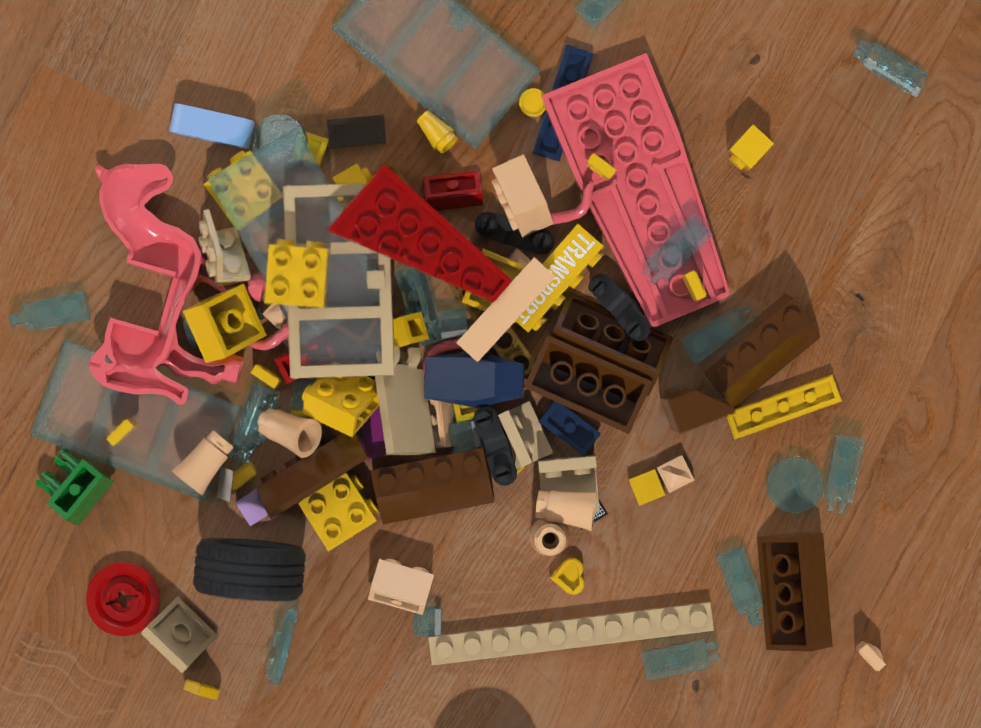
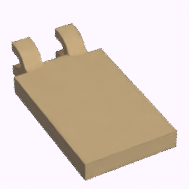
[375,346,436,455]

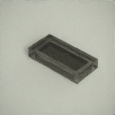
[327,114,387,149]

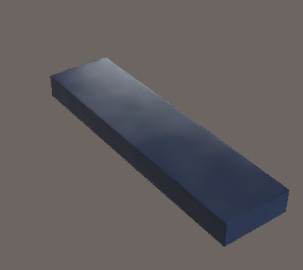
[532,45,594,162]

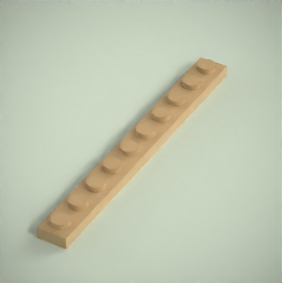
[428,601,714,666]

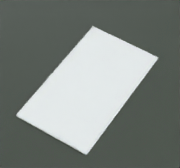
[217,467,233,502]

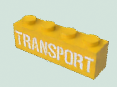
[516,224,603,332]

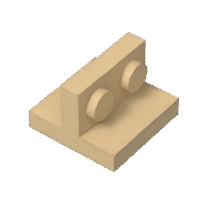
[498,401,553,469]
[141,596,218,673]

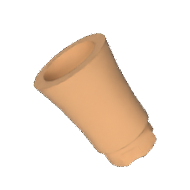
[257,408,322,458]
[172,431,233,496]
[535,490,597,532]
[530,519,569,556]

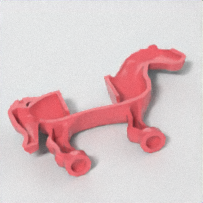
[89,163,267,405]

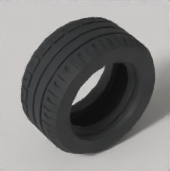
[193,538,306,601]

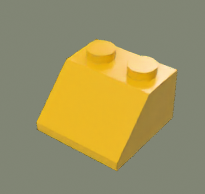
[183,284,267,363]

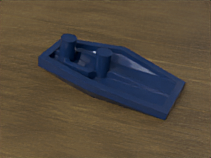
[424,352,525,408]

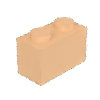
[368,559,434,615]

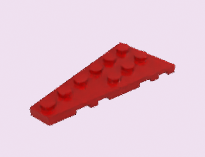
[325,164,513,302]

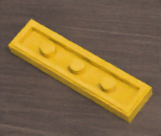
[726,374,842,439]

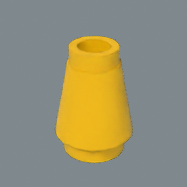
[417,111,458,153]

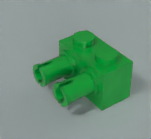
[35,449,114,526]

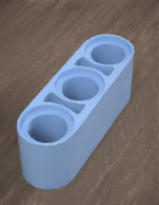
[169,103,255,150]

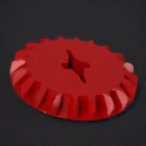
[86,562,160,636]

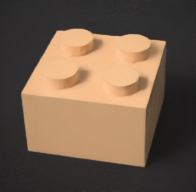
[491,154,553,238]

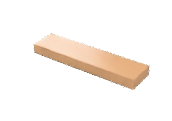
[456,257,555,362]

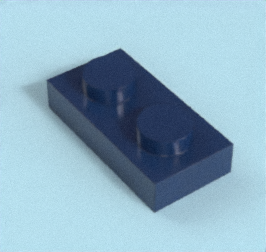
[539,401,601,456]

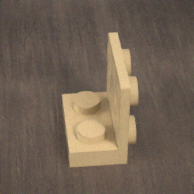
[199,209,250,287]
[538,455,600,512]

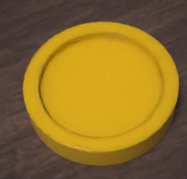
[519,88,546,117]

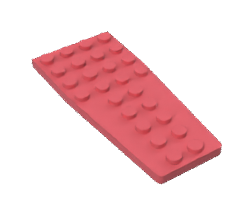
[541,53,729,327]

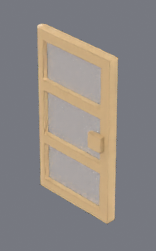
[283,184,395,379]

